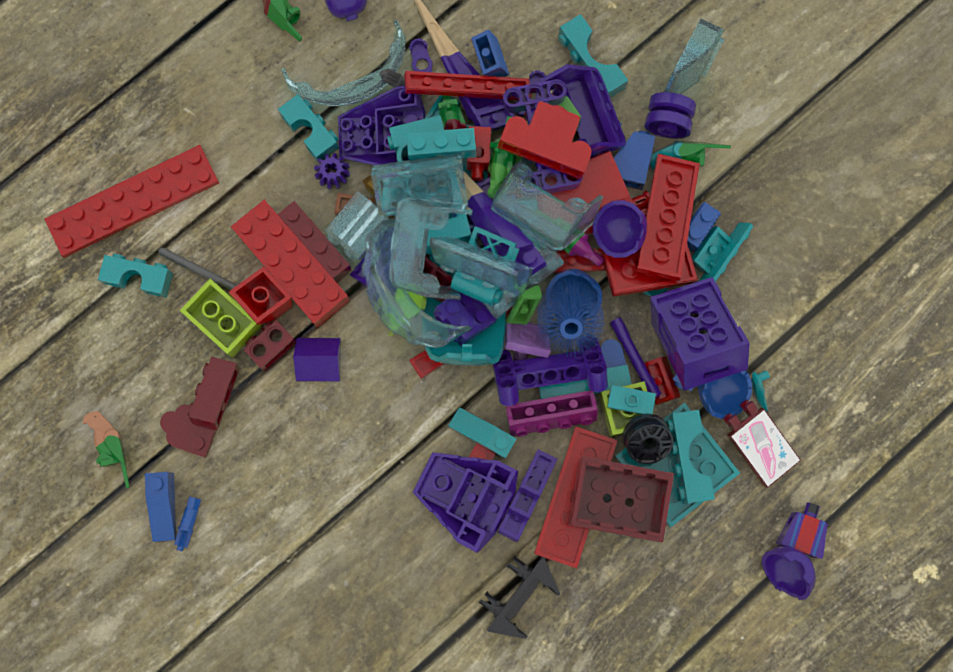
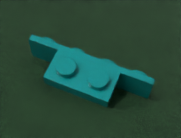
[692,222,753,282]

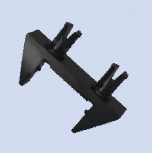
[478,555,560,639]

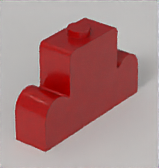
[497,101,592,179]

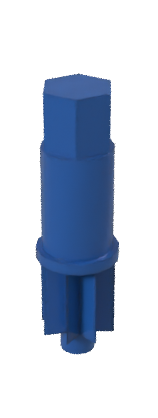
[174,497,201,551]

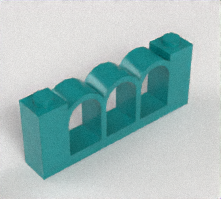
[387,115,471,255]

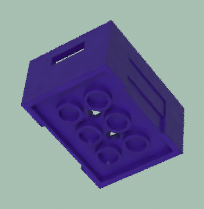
[650,277,750,391]

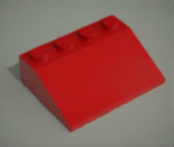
[529,150,632,248]

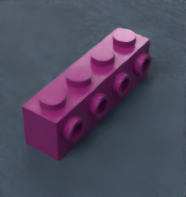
[506,390,598,437]

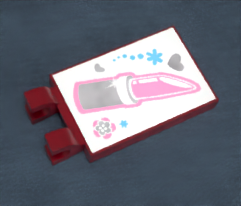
[722,399,801,488]

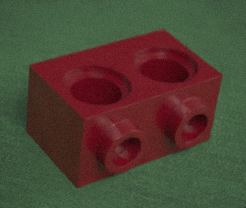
[243,320,296,371]

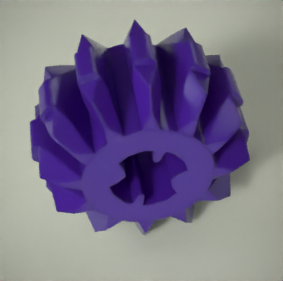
[314,153,350,190]

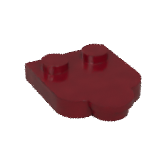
[160,404,216,458]

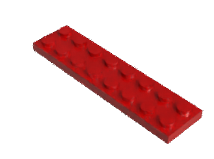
[44,145,219,258]

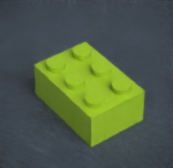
[180,279,263,358]

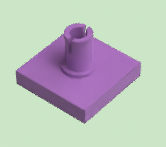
[505,317,551,361]

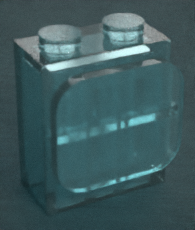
[324,191,393,260]

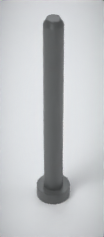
[158,248,240,291]

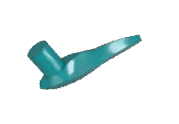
[752,370,770,412]

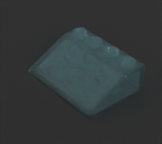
[664,18,725,94]
[429,236,533,297]

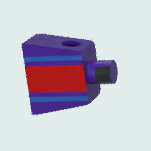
[776,502,827,559]

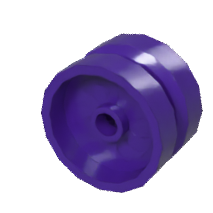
[644,92,696,139]

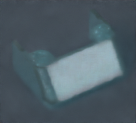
[491,158,603,250]
[389,198,473,300]

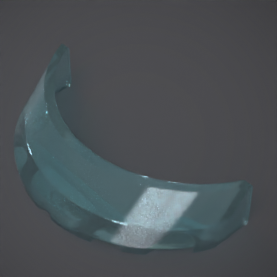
[281,20,406,106]
[362,218,471,348]

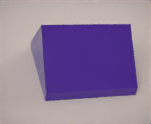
[293,338,341,382]

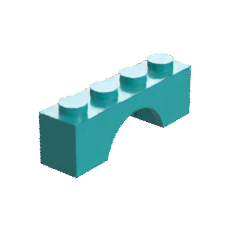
[558,14,628,98]
[666,410,715,504]

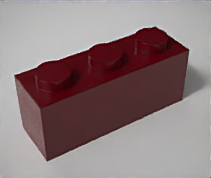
[187,356,239,431]

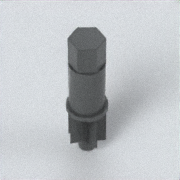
[379,69,422,96]

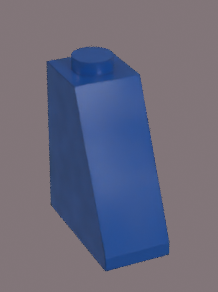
[614,131,655,190]

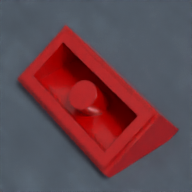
[644,356,680,405]

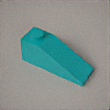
[448,407,517,460]

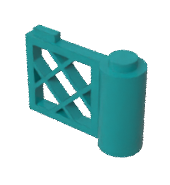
[451,226,520,306]

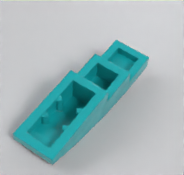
[538,365,631,399]

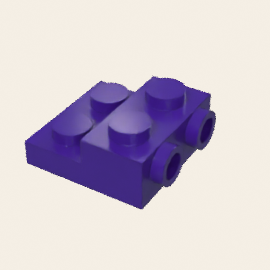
[433,293,496,347]

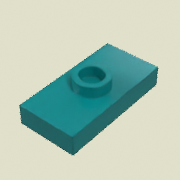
[607,385,656,414]

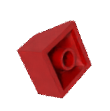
[229,266,292,325]

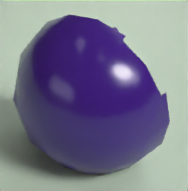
[593,200,647,258]
[762,546,816,600]

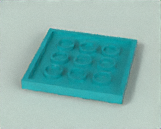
[615,403,740,528]

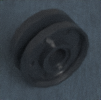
[622,413,673,464]

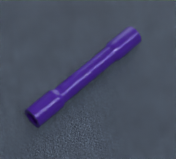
[610,317,662,398]

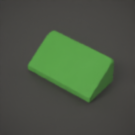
[506,285,542,325]

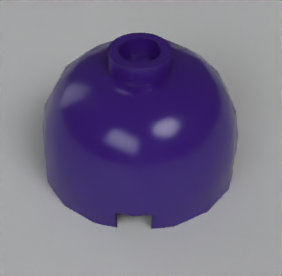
[325,0,367,22]

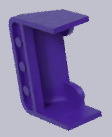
[539,64,626,158]

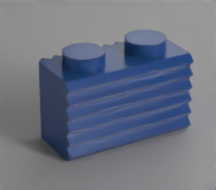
[471,30,509,77]
[687,202,721,253]

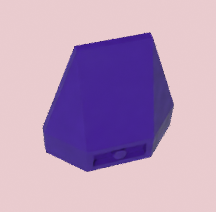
[338,86,426,172]

